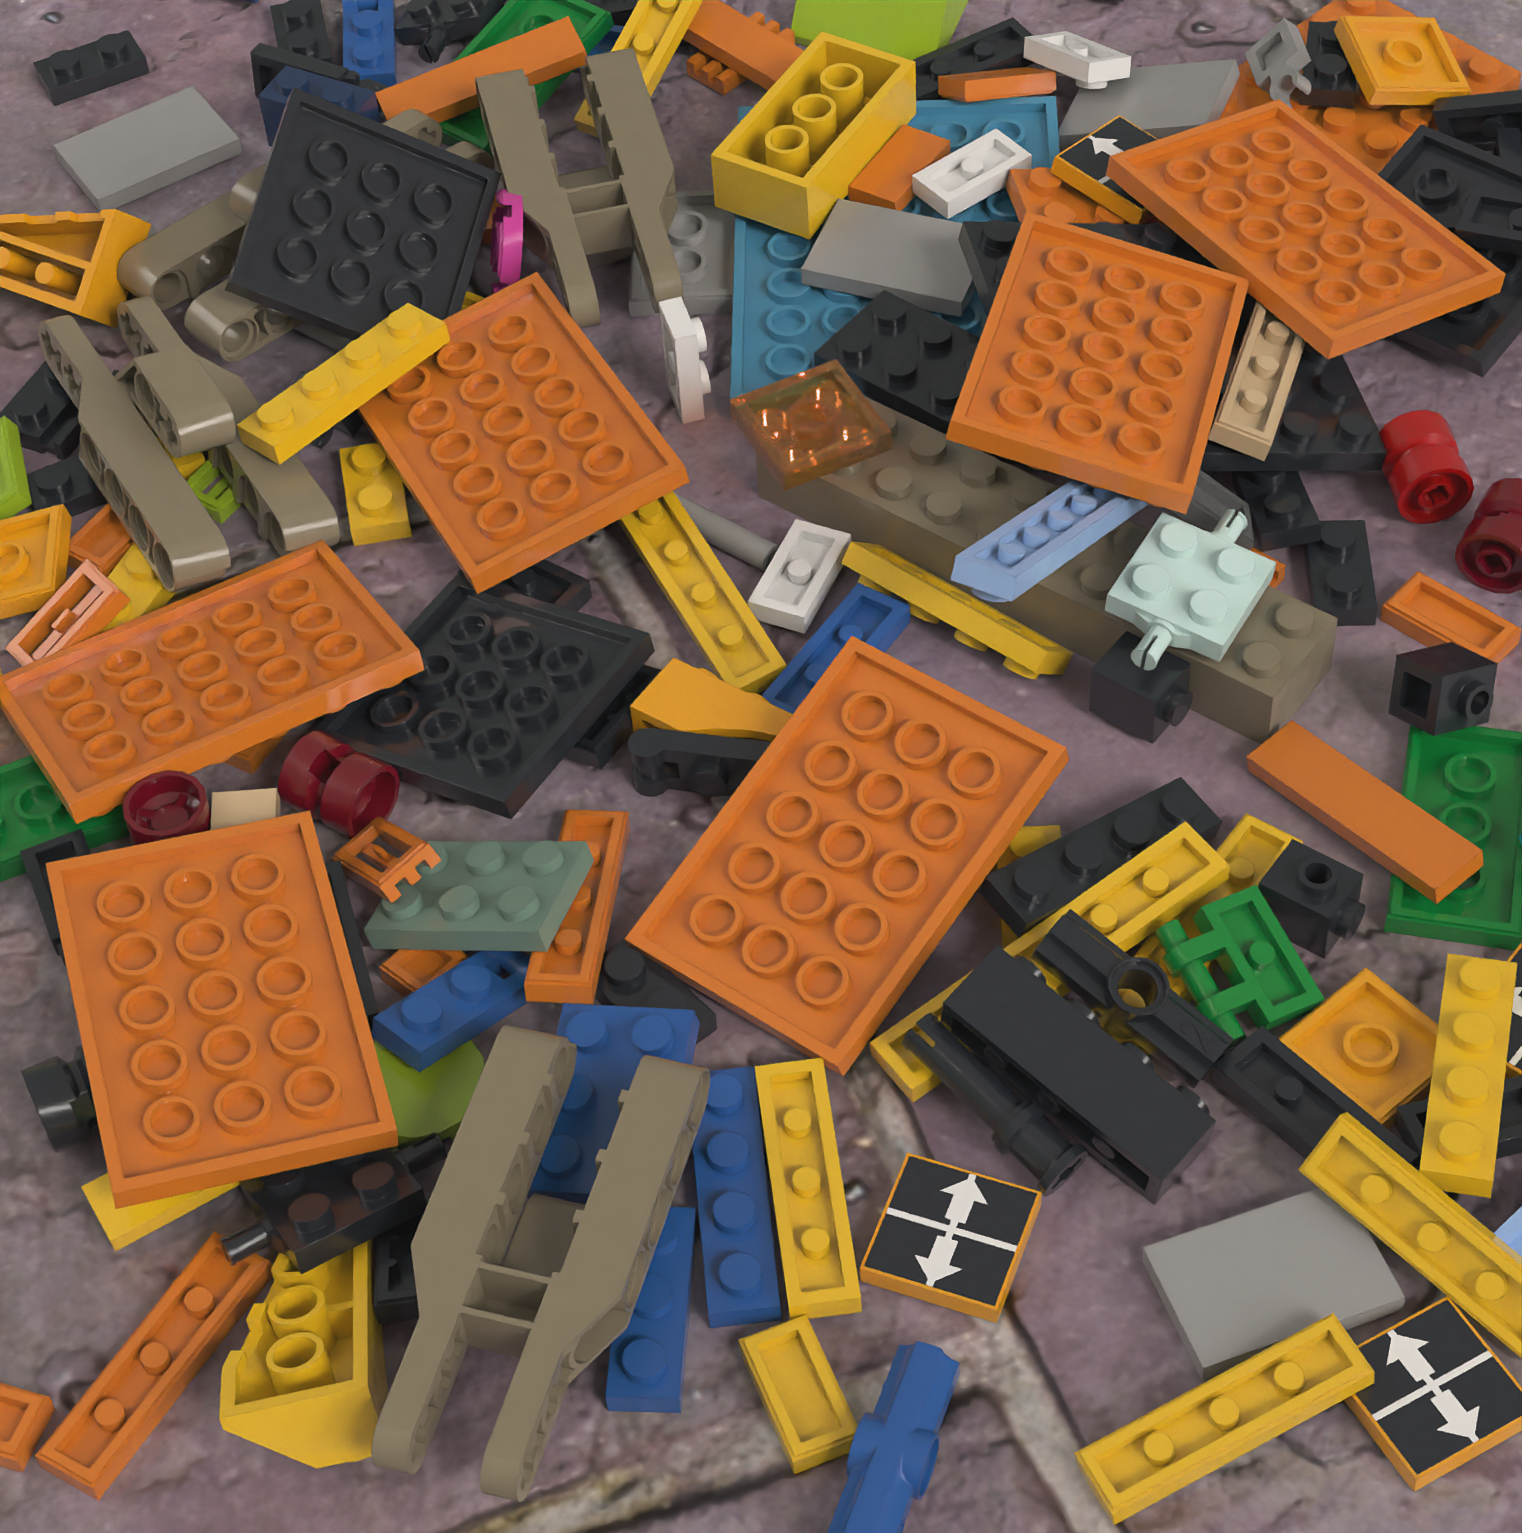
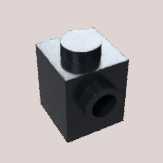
[1089,631,1193,744]
[1388,642,1498,736]
[1258,839,1366,959]

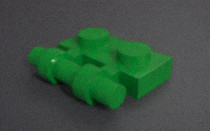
[1155,885,1325,1049]

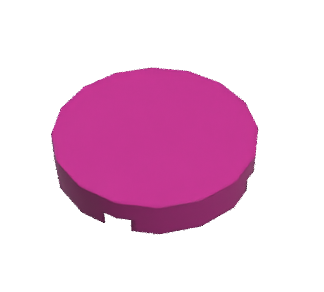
[490,189,523,295]

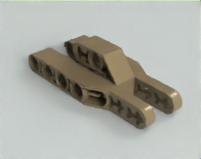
[475,48,684,329]
[117,109,495,362]
[38,296,340,592]
[371,1025,710,1502]

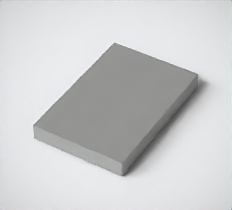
[1058,59,1240,151]
[53,86,243,212]
[628,190,735,317]
[801,198,976,317]
[1142,1188,1405,1380]

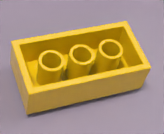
[711,31,916,240]

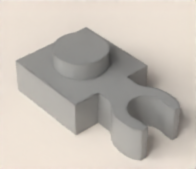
[1245,18,1311,108]

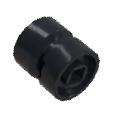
[21,1045,98,1153]

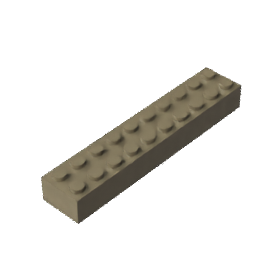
[755,378,1338,744]

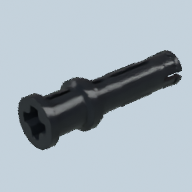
[901,1013,1089,1197]

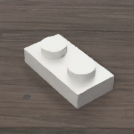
[1023,31,1131,89]
[912,129,1032,219]
[659,297,711,424]
[748,519,851,634]

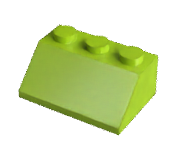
[791,0,969,60]

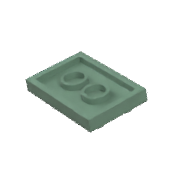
[364,840,594,952]

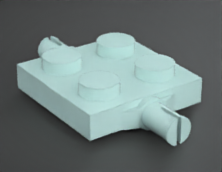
[1105,509,1277,670]

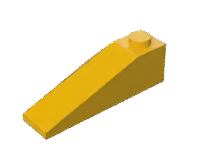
[219,1238,388,1469]

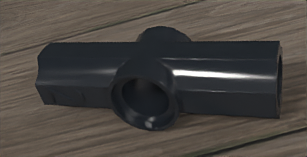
[1031,909,1234,1089]

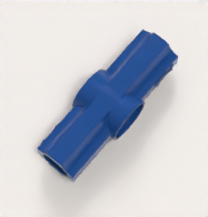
[827,1341,960,1533]

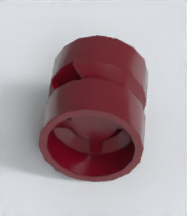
[1455,478,1522,594]
[277,731,400,839]
[122,770,211,845]

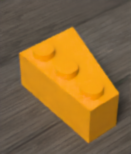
[0,209,152,328]

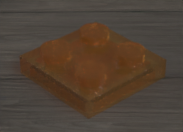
[730,359,892,491]

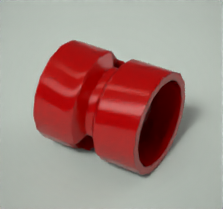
[1379,410,1474,524]

